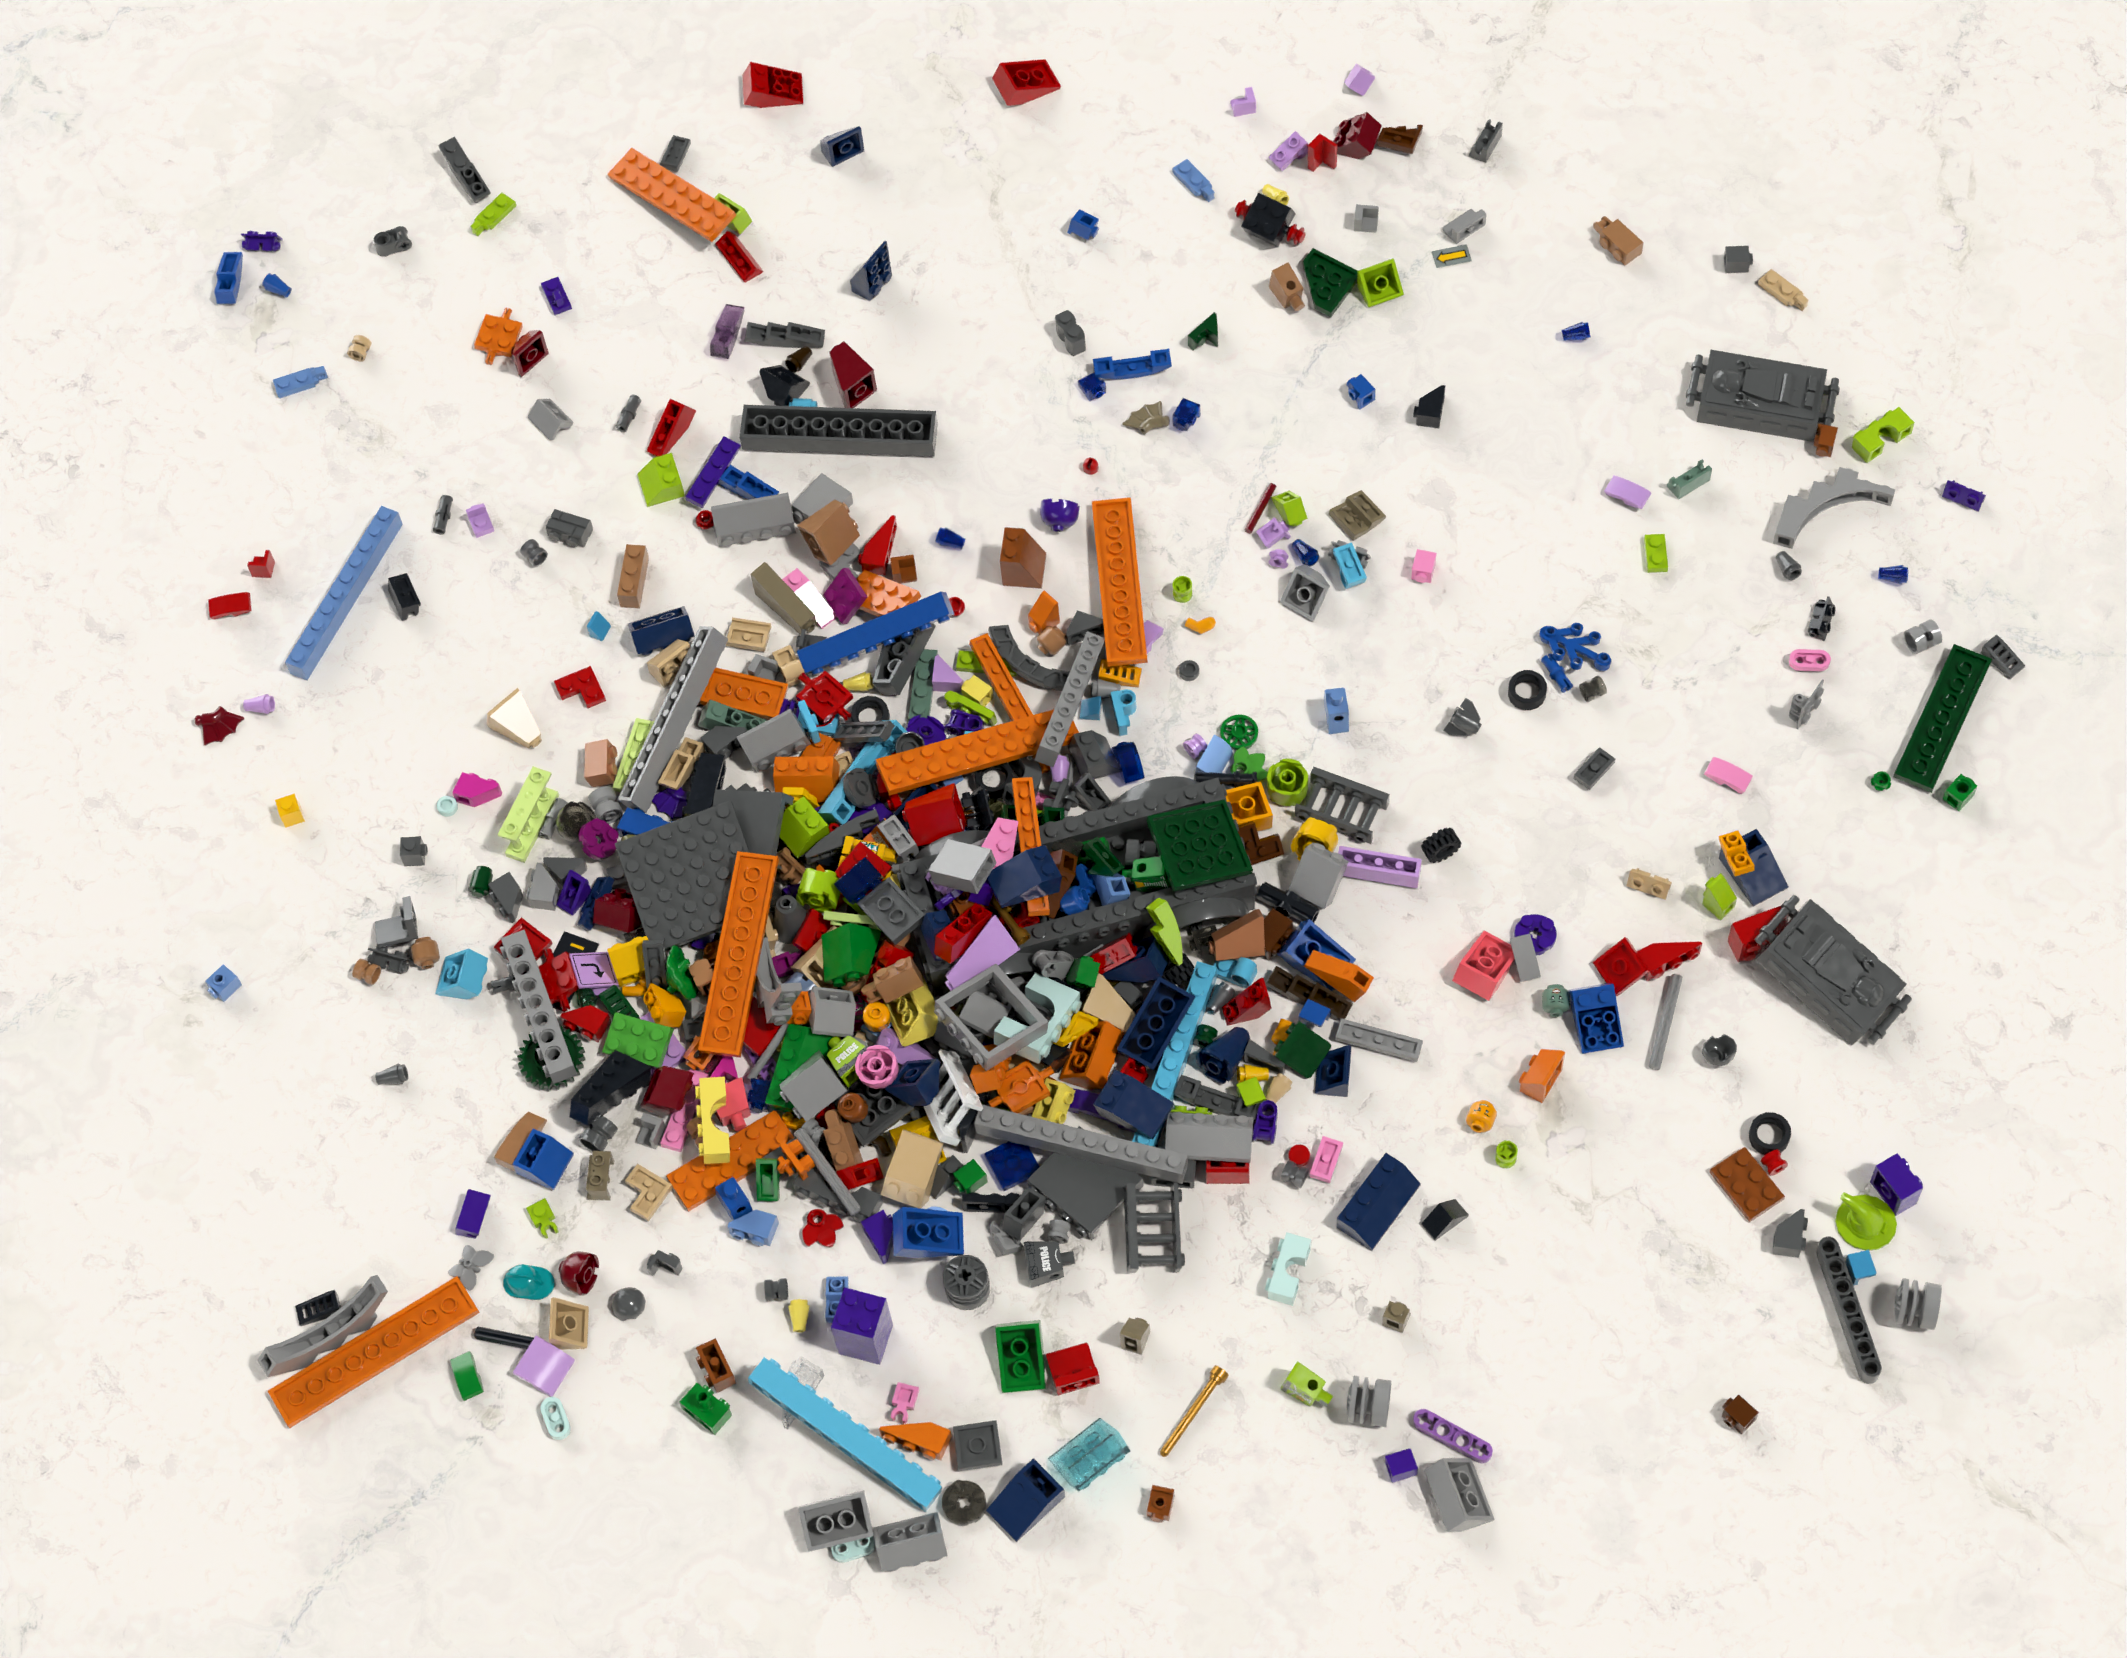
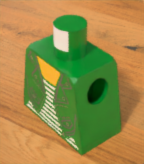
[1122,857,1171,892]

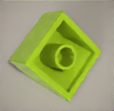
[637,453,685,507]
[779,796,830,859]

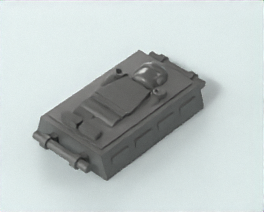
[1686,350,1840,442]
[1755,895,1912,1046]

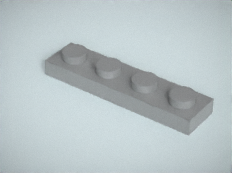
[1335,1018,1423,1062]

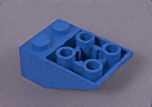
[1568,983,1624,1054]

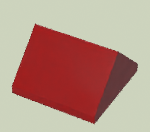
[1206,1160,1249,1184]

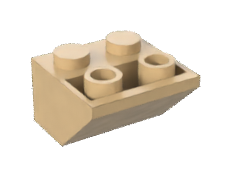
[647,639,690,688]

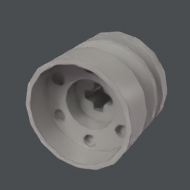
[1894,1278,1942,1330]
[1346,1376,1391,1427]

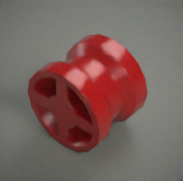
[1761,1149,1788,1176]

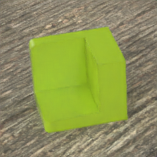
[1236,1077,1266,1107]

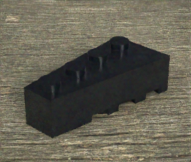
[682,753,726,818]
[569,1050,652,1126]

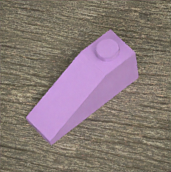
[875,1028,941,1065]

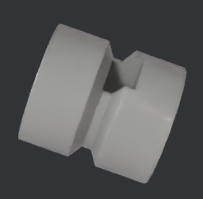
[1904,619,1942,654]
[588,786,623,824]

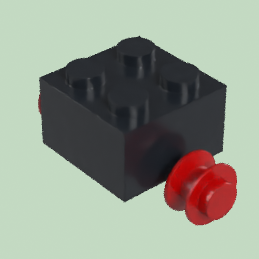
[1235,192,1306,247]

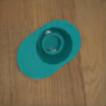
[503,1264,555,1300]

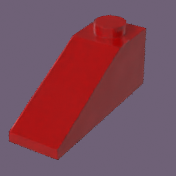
[646,399,696,457]
[858,515,897,576]

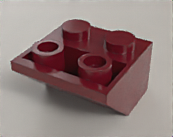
[1333,112,1382,159]
[593,889,641,933]
[640,1066,694,1118]

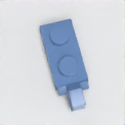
[1172,159,1215,202]
[273,366,328,398]

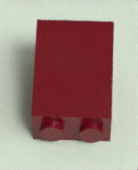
[829,341,877,408]

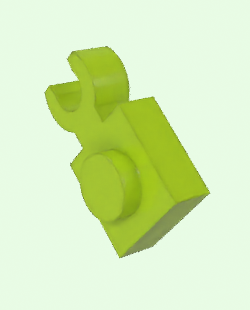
[526,1198,558,1239]

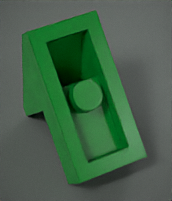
[756,1158,782,1201]

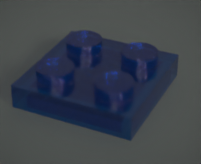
[984,1141,1040,1191]

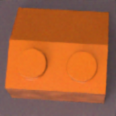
[1519,1049,1565,1103]

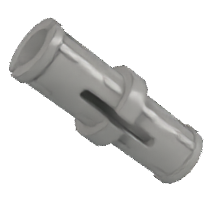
[539,798,568,839]

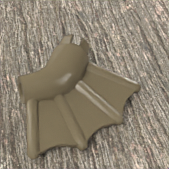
[1122,401,1170,434]

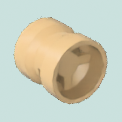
[347,335,372,361]

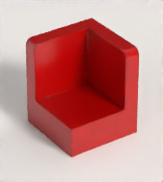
[247,550,275,578]

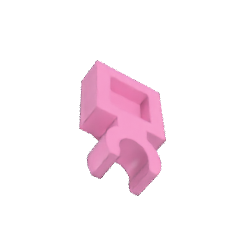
[891,1382,919,1424]

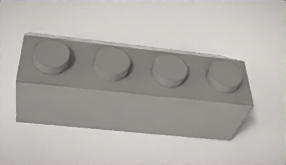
[711,493,796,547]
[1165,1112,1253,1163]

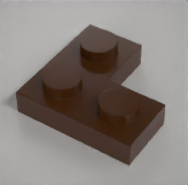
[1238,821,1284,865]

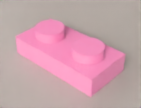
[1309,1136,1343,1183]

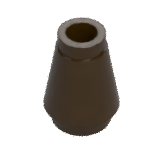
[785,346,813,372]

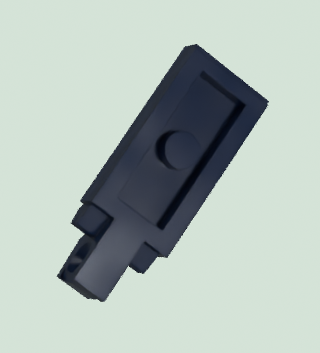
[577,876,615,931]

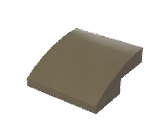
[1329,490,1386,540]

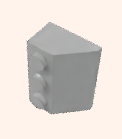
[737,709,811,772]
[1424,1458,1495,1532]
[798,1490,874,1552]
[873,1512,948,1572]

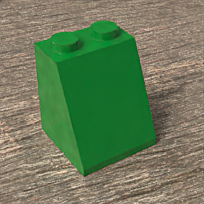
[822,923,881,987]

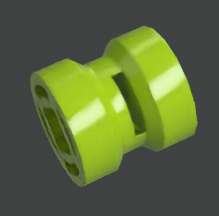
[1172,576,1193,603]
[1495,1141,1518,1168]

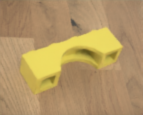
[695,1077,730,1164]

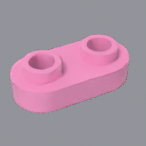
[1789,649,1831,671]

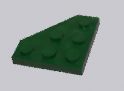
[1303,248,1358,317]

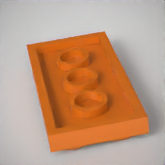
[856,570,921,617]
[700,668,788,720]

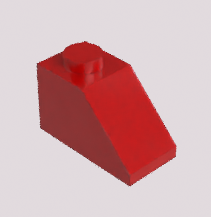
[836,1158,884,1190]

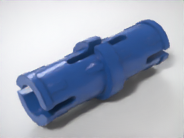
[1541,653,1573,693]

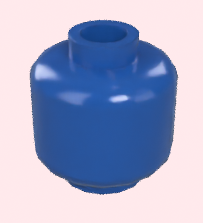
[1059,886,1090,915]

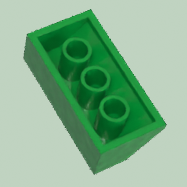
[765,1024,833,1115]

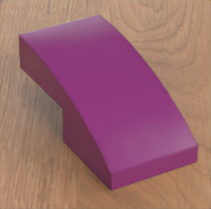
[772,950,805,978]

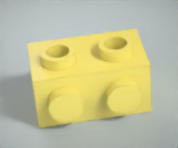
[1031,1078,1075,1124]

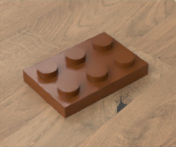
[1710,1147,1785,1222]

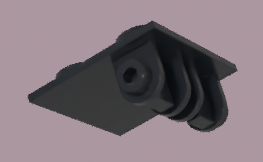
[961,784,994,831]

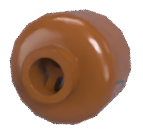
[837,1093,868,1123]

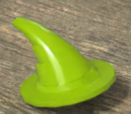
[1835,1192,1897,1251]

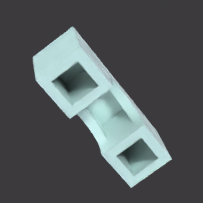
[1265,1232,1312,1306]

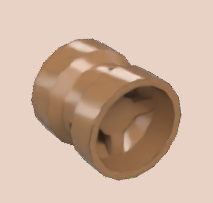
[352,959,381,985]

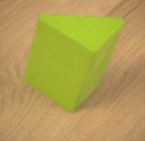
[1357,258,1404,307]

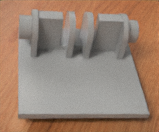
[1789,679,1824,729]

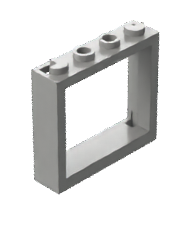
[934,964,1049,1071]

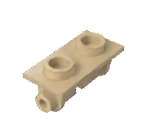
[1626,868,1672,900]

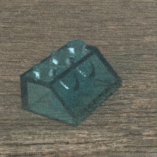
[1048,1418,1130,1492]

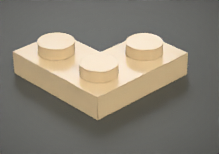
[625,1164,673,1222]

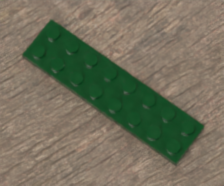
[1893,644,1992,793]

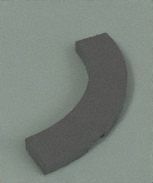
[988,625,1070,691]

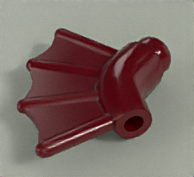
[195,706,245,746]

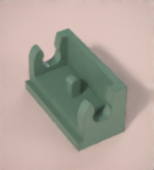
[1667,459,1712,499]

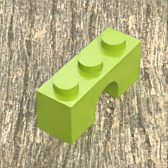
[1851,407,1915,463]

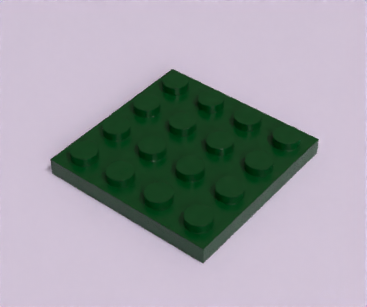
[1146,799,1253,891]

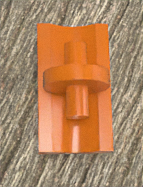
[777,1139,815,1180]

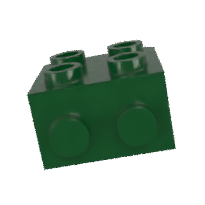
[1274,1021,1331,1078]

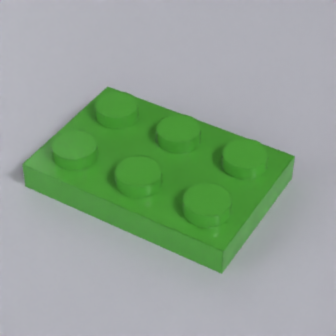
[602,1012,674,1068]

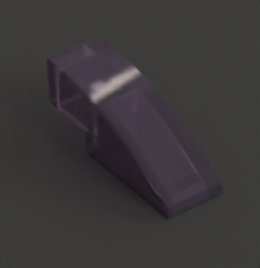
[710,304,744,359]

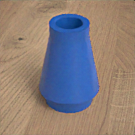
[262,273,292,298]

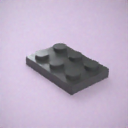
[857,877,925,945]

